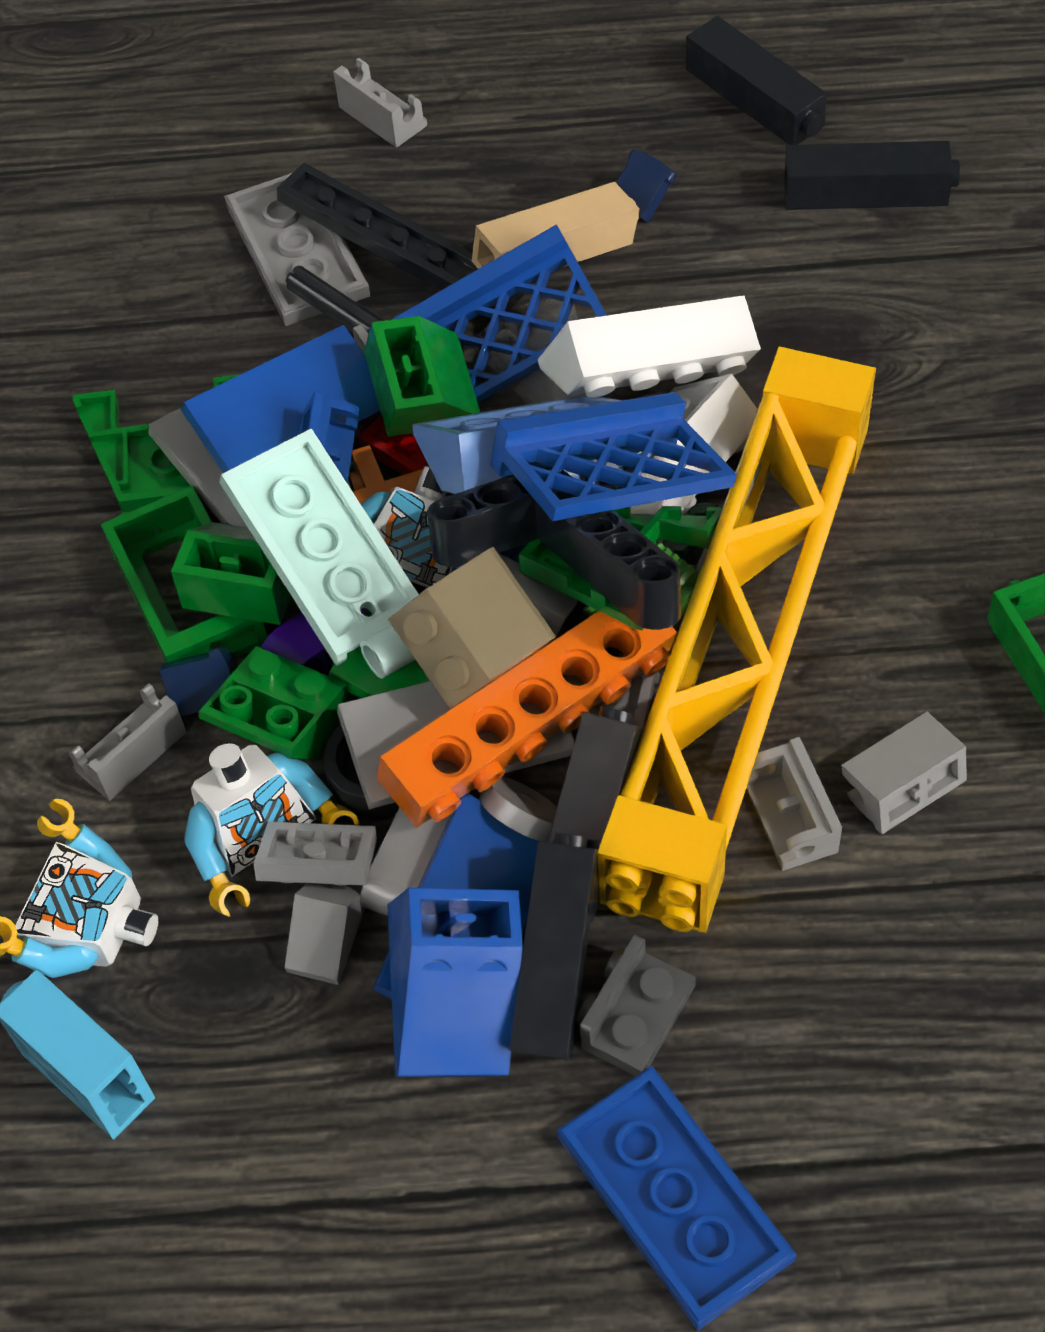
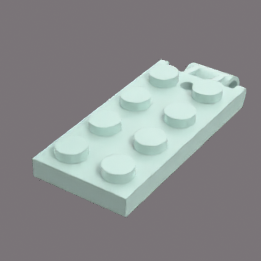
[219,429,419,679]

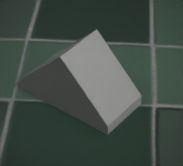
[285,883,365,985]

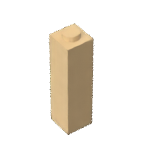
[472,182,640,269]

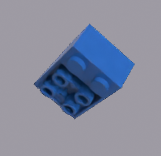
[387,888,523,1077]

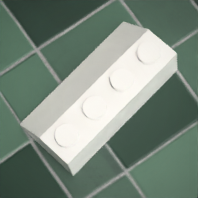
[538,296,761,398]
[596,373,758,542]

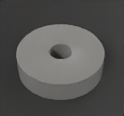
[479,776,557,842]

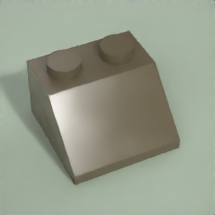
[388,547,556,710]

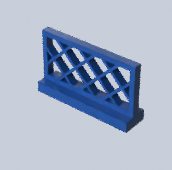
[393,224,607,403]
[490,392,737,521]

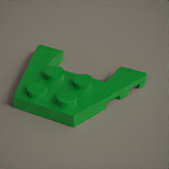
[73,374,241,513]
[519,506,723,630]

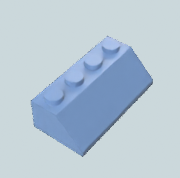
[412,395,642,494]

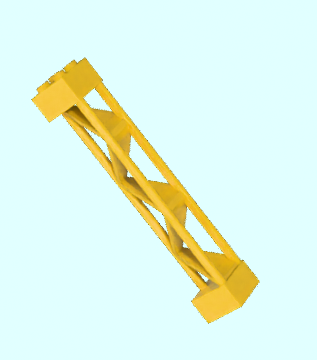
[597,347,876,933]

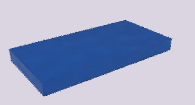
[181,325,381,473]
[372,793,548,1000]
[556,1066,797,1331]

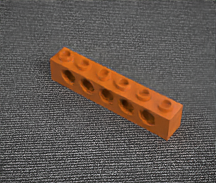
[376,611,677,828]

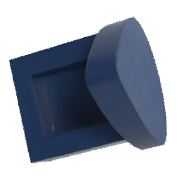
[616,149,678,223]
[159,647,237,716]

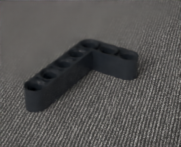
[427,467,681,630]

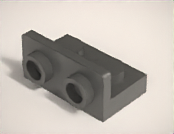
[576,935,696,1077]

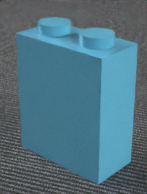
[0,969,155,1140]

